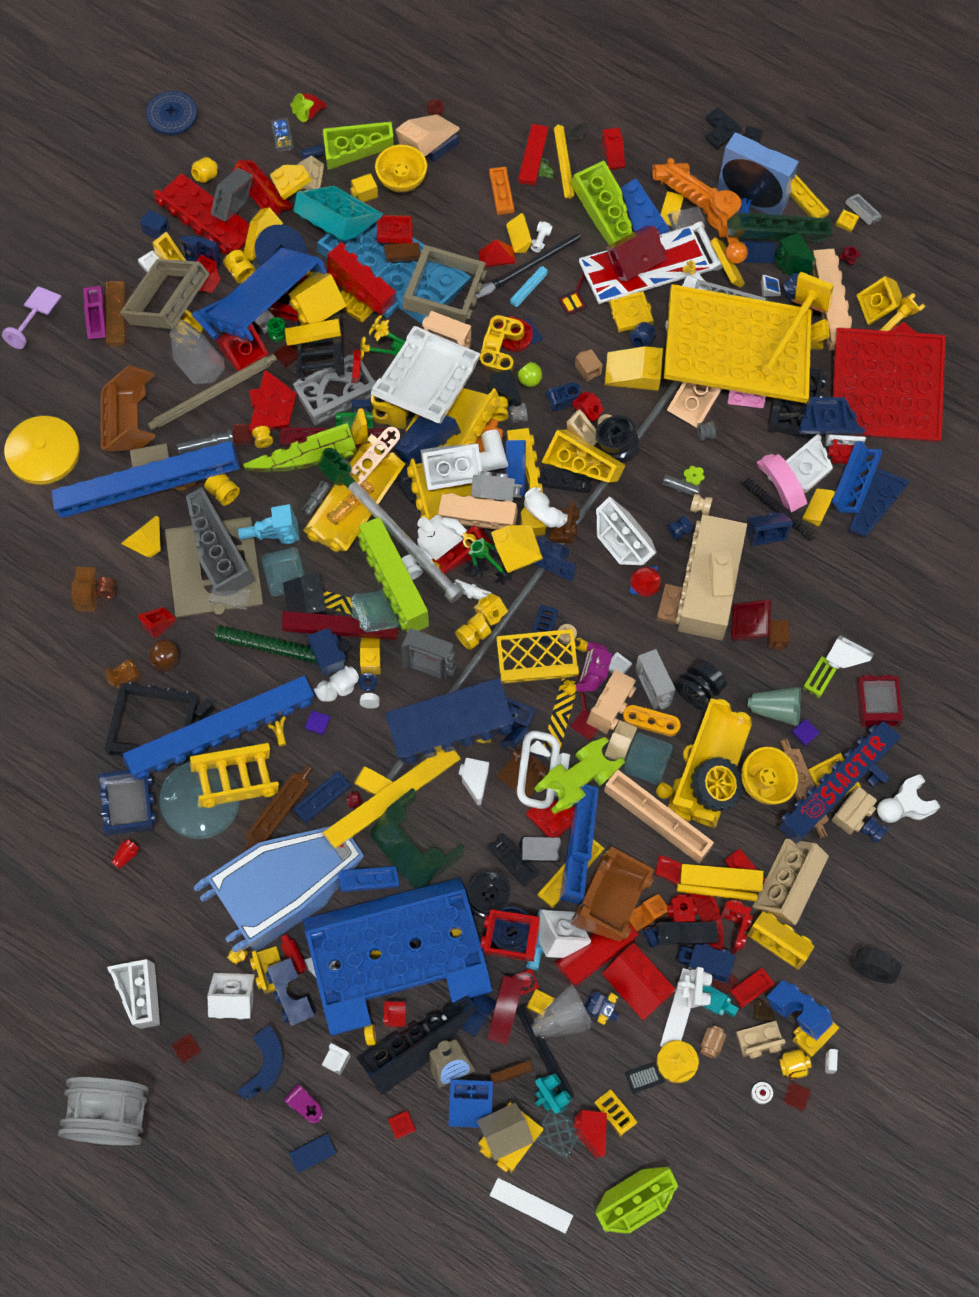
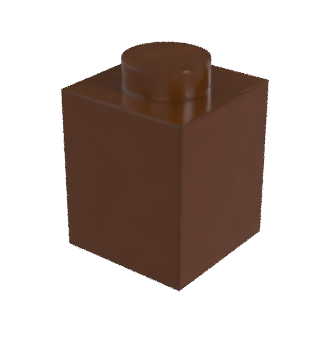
[767,620,790,651]

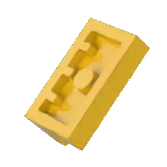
[249,946,289,994]
[792,1022,839,1058]

